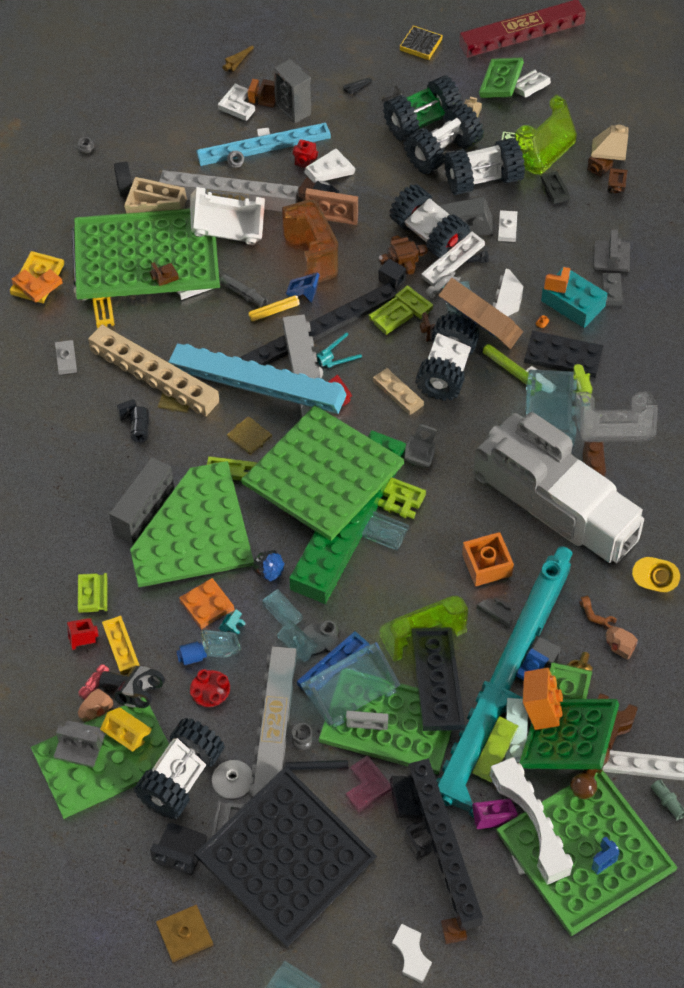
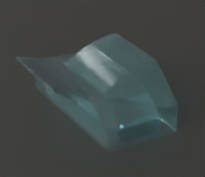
[200,630,241,658]

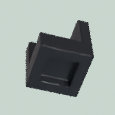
[378,259,406,290]

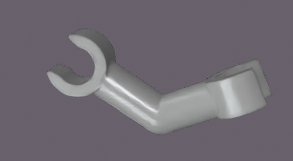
[426,272,461,299]

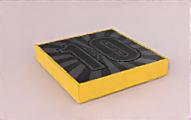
[400,26,443,60]

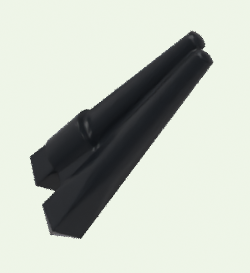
[343,77,372,95]

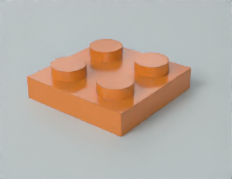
[179,578,234,629]

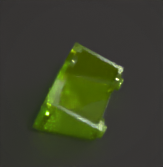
[515,94,577,174]
[380,596,468,662]

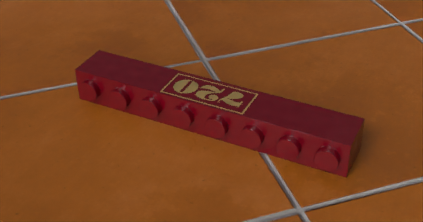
[459,0,586,58]

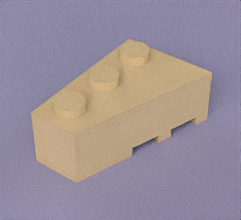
[124,177,187,214]

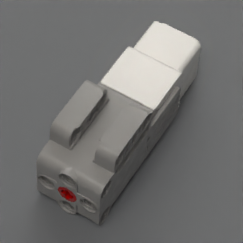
[473,412,644,563]

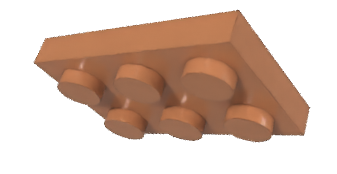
[305,188,358,225]

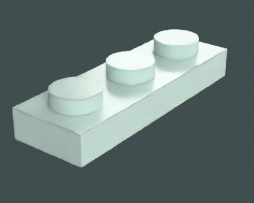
[505,698,528,762]

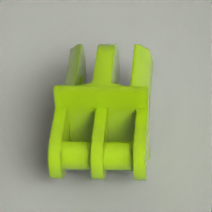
[570,364,593,402]

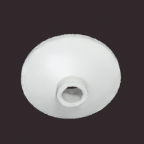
[212,760,254,799]

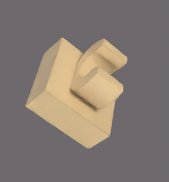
[464,97,482,118]

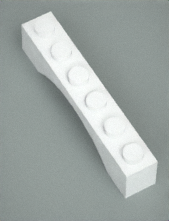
[490,757,573,885]

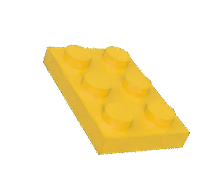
[10,251,64,303]

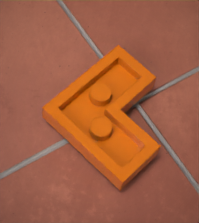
[11,269,63,303]

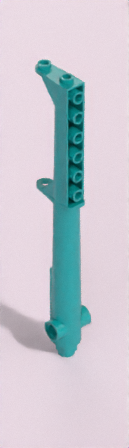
[436,546,573,818]

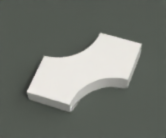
[392,924,432,984]

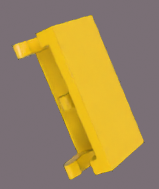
[100,707,152,752]

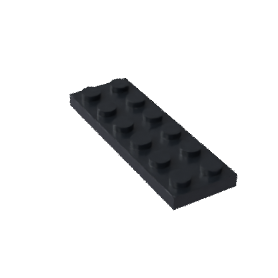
[411,627,465,731]

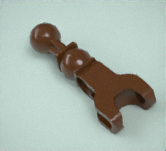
[570,693,638,800]

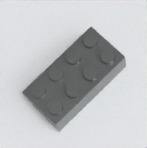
[109,457,175,544]

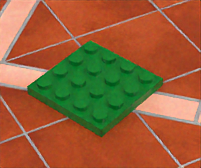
[520,699,619,770]

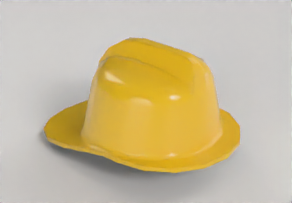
[632,557,680,592]

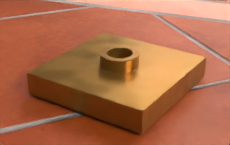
[156,904,213,963]

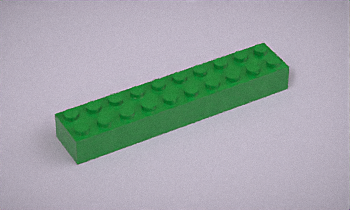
[289,430,406,604]

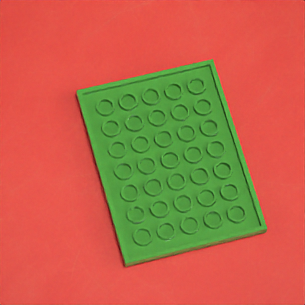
[74,209,220,300]

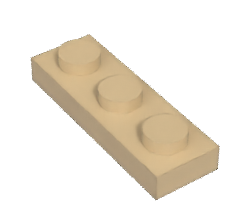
[373,368,424,415]

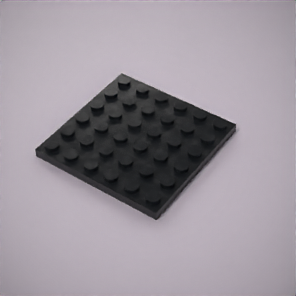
[194,766,377,949]

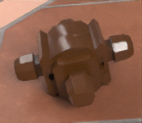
[378,235,427,275]

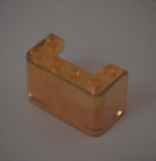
[282,199,338,283]

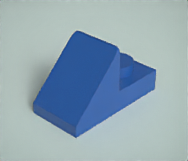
[286,272,320,302]

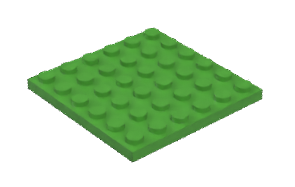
[241,405,404,541]
[496,770,677,936]

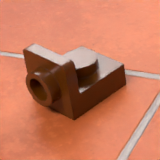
[587,156,613,177]
[149,262,179,286]

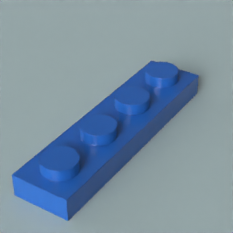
[297,631,369,698]

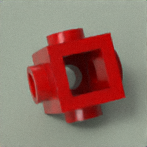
[292,139,318,168]

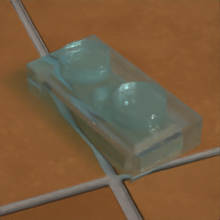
[262,589,303,630]

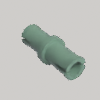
[650,779,684,820]

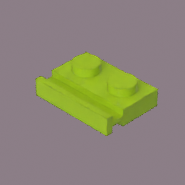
[369,297,413,335]
[78,573,108,613]

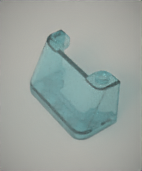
[300,642,400,728]

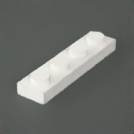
[421,232,485,286]

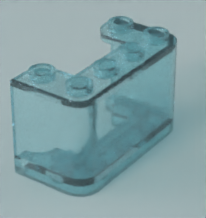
[525,370,577,448]

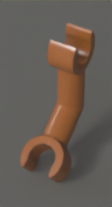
[579,595,617,630]

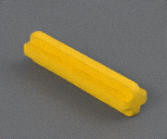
[248,295,299,321]

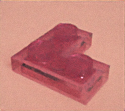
[346,756,391,813]

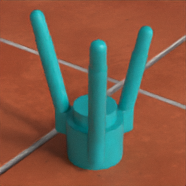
[316,333,362,368]

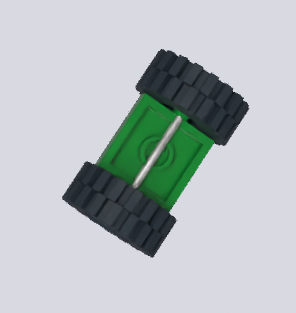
[383,75,463,141]

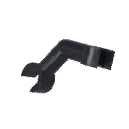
[466,251,489,263]

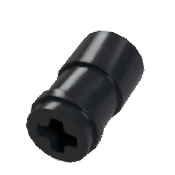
[130,406,149,443]

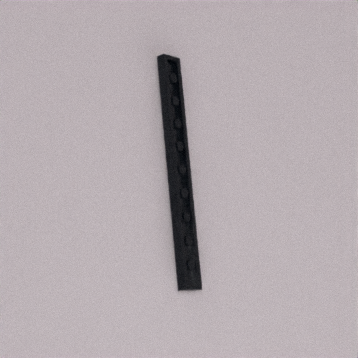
[239,283,397,366]

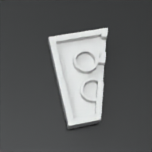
[304,149,355,183]

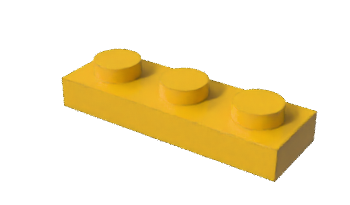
[102,616,140,675]

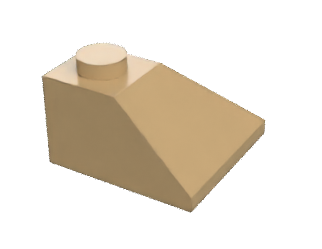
[591,125,629,161]

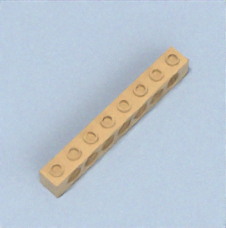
[88,325,219,417]

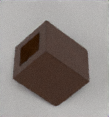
[257,79,275,107]

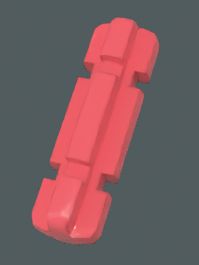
[78,664,109,700]

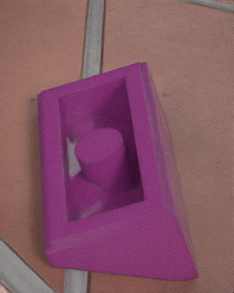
[472,799,518,829]

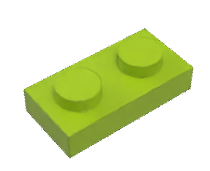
[395,285,433,319]

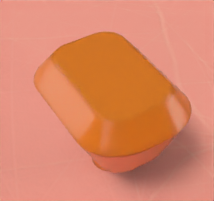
[535,315,549,328]

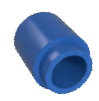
[176,641,207,666]

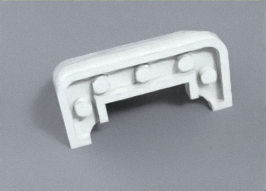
[190,187,265,245]

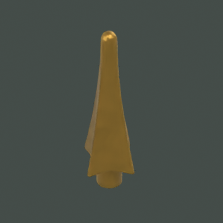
[222,46,254,72]

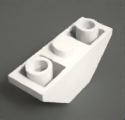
[493,269,523,316]

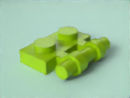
[378,477,426,519]

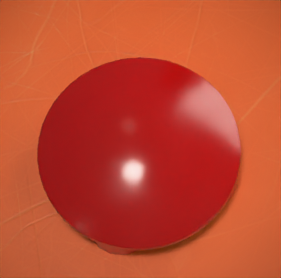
[190,669,230,707]

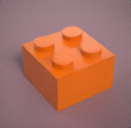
[462,532,514,587]
[523,668,563,730]

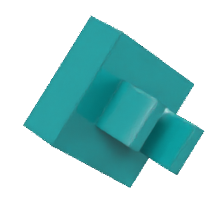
[218,609,245,635]

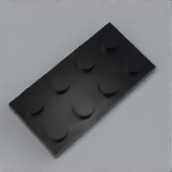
[524,330,604,378]

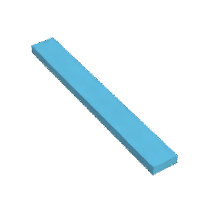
[196,122,331,166]

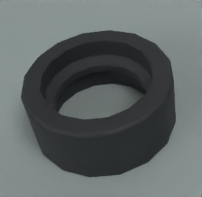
[114,161,132,196]

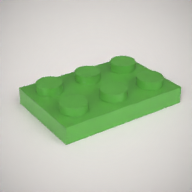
[479,58,524,98]

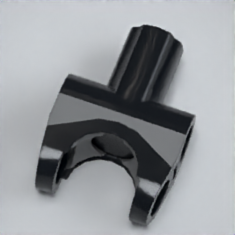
[99,666,165,708]

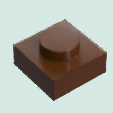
[441,918,467,944]

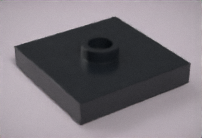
[389,776,422,818]

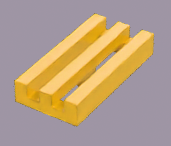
[92,297,115,328]

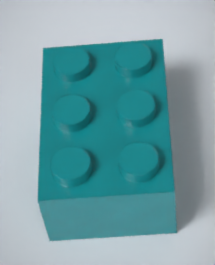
[541,266,608,328]

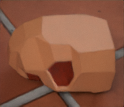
[605,626,638,660]
[78,689,114,722]

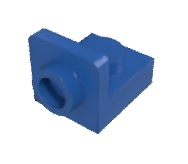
[516,648,549,681]
[591,836,619,875]

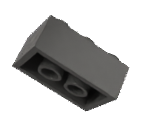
[274,59,312,123]

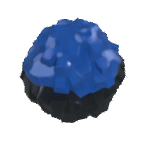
[253,550,285,582]

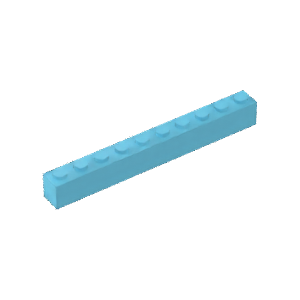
[169,343,347,414]

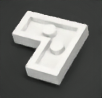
[218,84,255,121]

